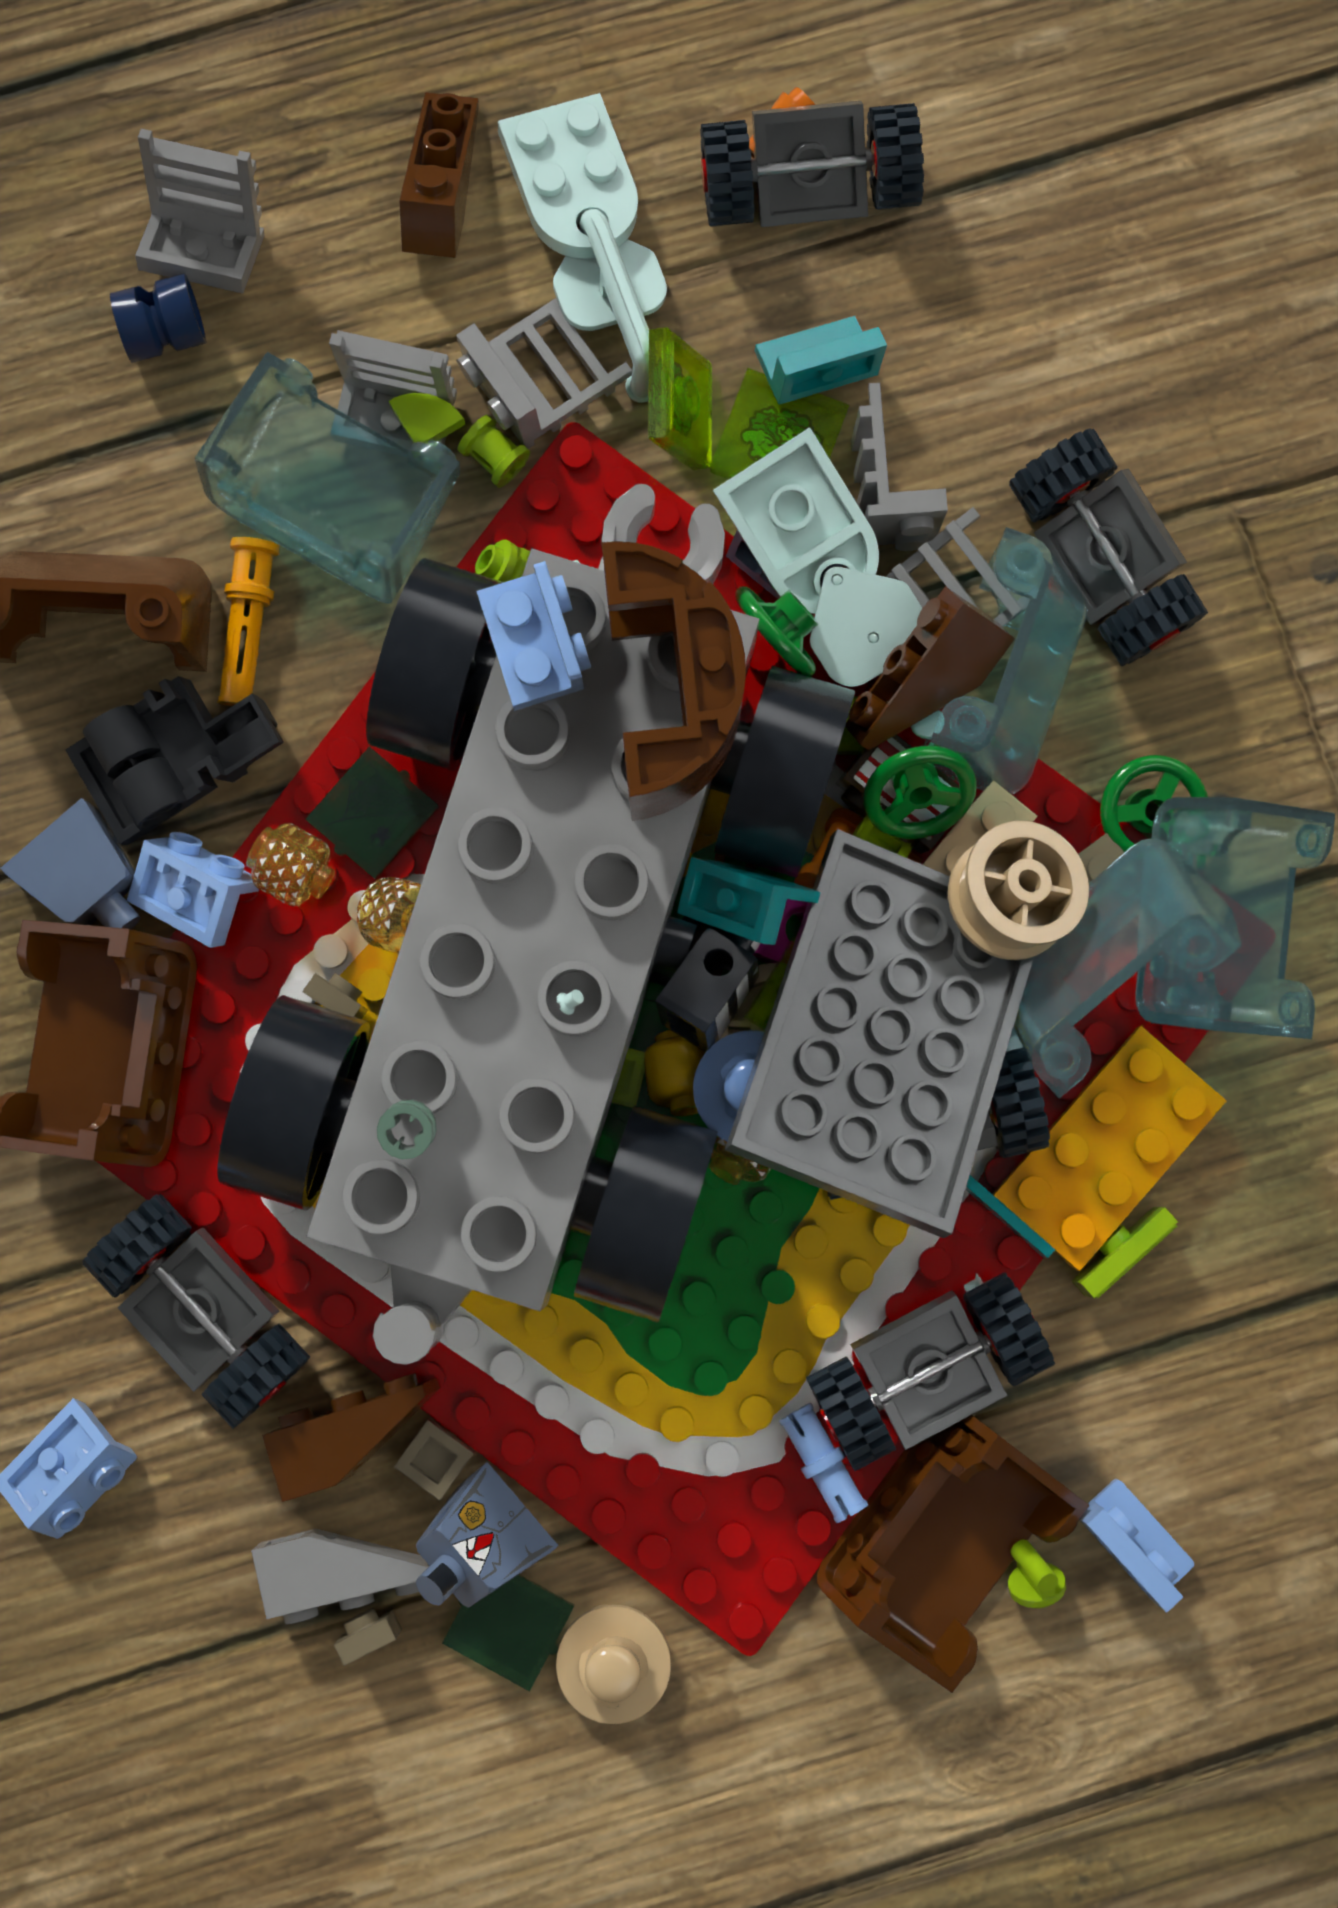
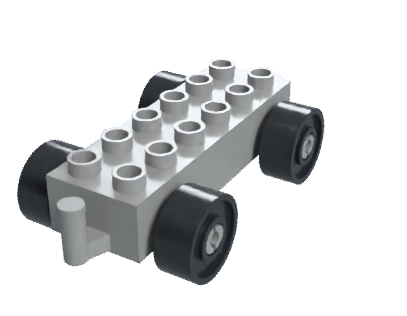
[217,484,855,1364]

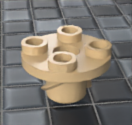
[556,1604,671,1724]

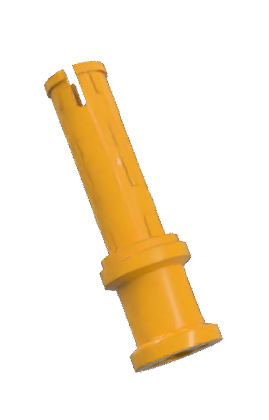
[217,537,280,707]

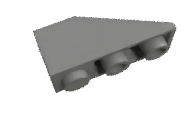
[251,1529,429,1624]

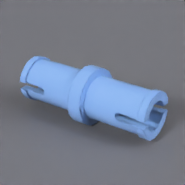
[779,1403,868,1523]

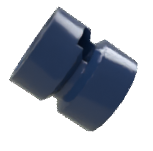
[110,273,207,363]

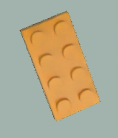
[992,1026,1227,1271]

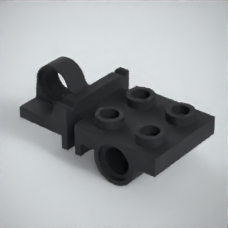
[65,676,284,845]

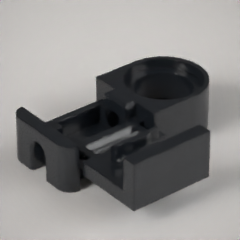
[651,916,702,986]

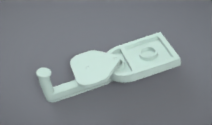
[498,93,667,403]
[713,427,944,739]

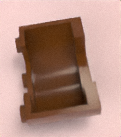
[601,541,746,821]

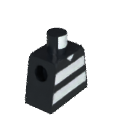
[655,928,761,1052]

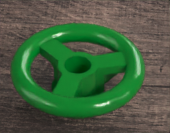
[735,586,819,677]
[863,746,977,839]
[1100,755,1210,866]

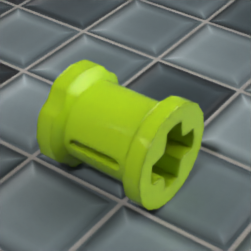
[457,414,531,488]

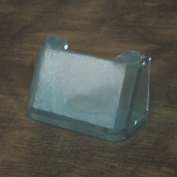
[194,352,460,604]
[923,527,1088,794]
[1135,797,1336,1039]
[1013,838,1242,1099]

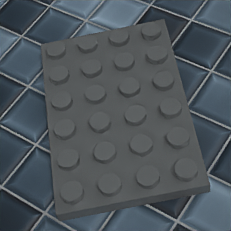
[725,829,1034,1238]

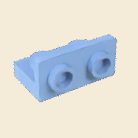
[476,561,591,711]
[127,832,262,948]
[0,1398,137,1539]
[1079,1479,1194,1613]

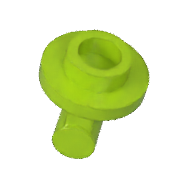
[475,540,530,582]
[1008,1540,1066,1609]

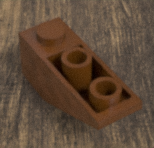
[399,92,479,258]
[845,586,1016,750]
[262,1373,440,1502]

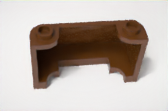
[0,551,212,672]
[0,920,197,1167]
[817,1415,1090,1693]

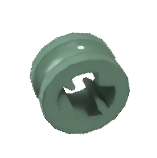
[377,1099,437,1160]

